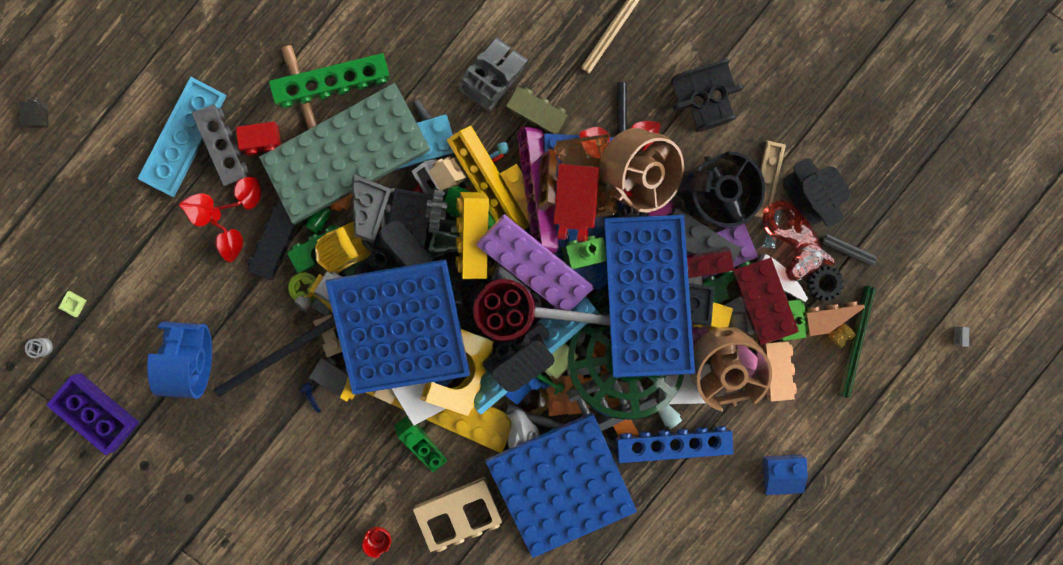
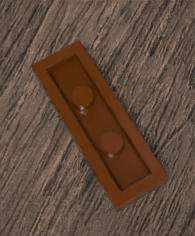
[538,149,558,211]

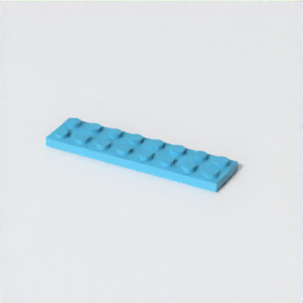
[474,296,599,414]

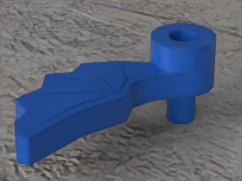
[526,378,550,390]

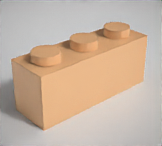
[762,341,797,401]

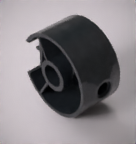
[682,151,765,229]

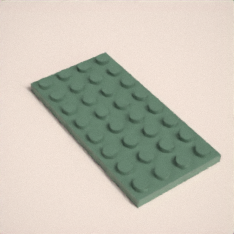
[260,83,431,224]

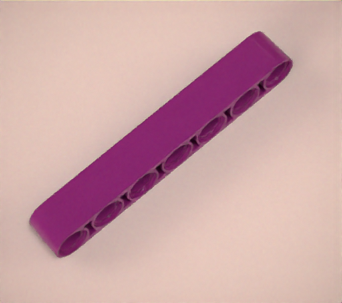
[518,126,559,254]

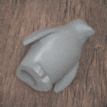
[508,409,540,449]

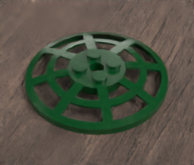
[567,306,684,420]

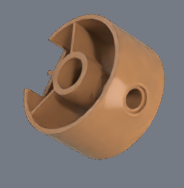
[599,128,684,212]
[689,327,772,411]

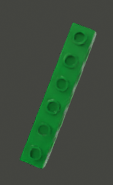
[269,53,390,109]

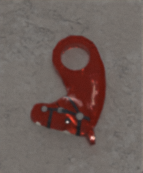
[762,200,836,282]

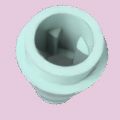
[658,404,682,430]

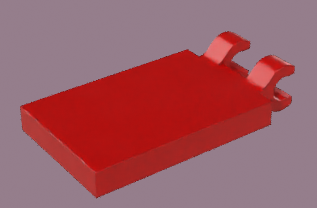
[554,164,600,242]

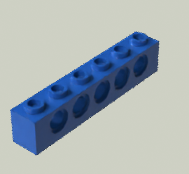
[615,426,734,463]

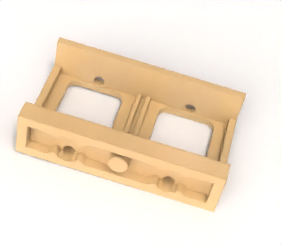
[413,477,502,552]

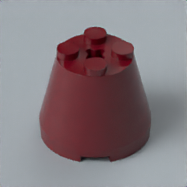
[473,279,535,341]

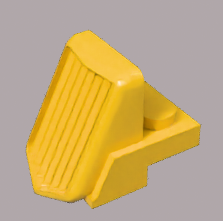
[315,222,371,274]

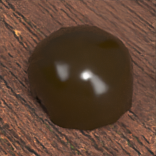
[523,387,549,416]

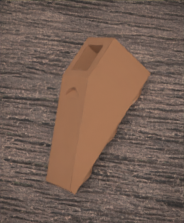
[803,301,865,336]

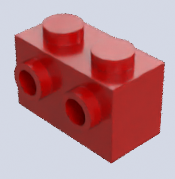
[236,121,281,156]

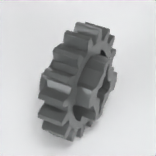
[425,190,447,234]

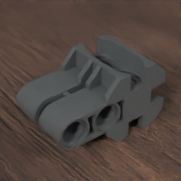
[458,37,529,112]

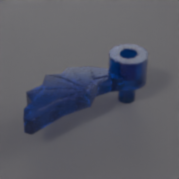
[299,383,321,413]

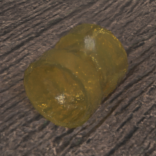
[828,323,856,349]

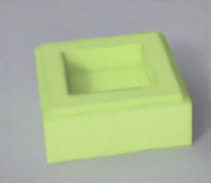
[59,291,87,317]

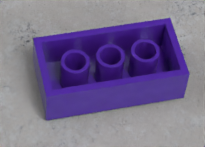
[47,373,140,455]

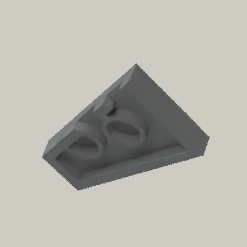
[352,174,391,243]

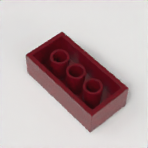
[732,257,799,346]

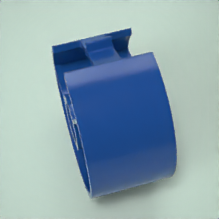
[147,321,212,399]

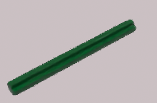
[839,286,876,398]

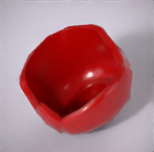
[361,527,392,558]

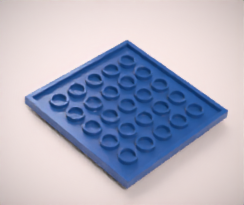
[325,259,470,395]
[486,412,637,558]

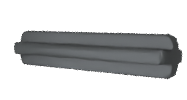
[822,234,877,265]

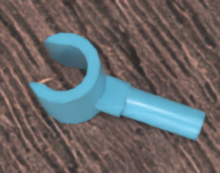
[489,142,509,159]

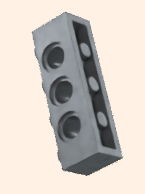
[192,104,249,186]

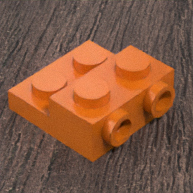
[546,375,591,416]

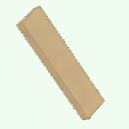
[754,141,786,220]

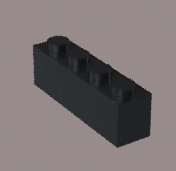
[248,200,299,280]

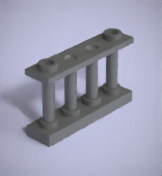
[566,372,657,431]

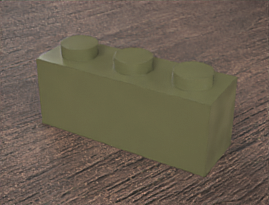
[506,86,568,134]

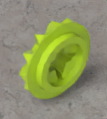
[288,273,316,301]

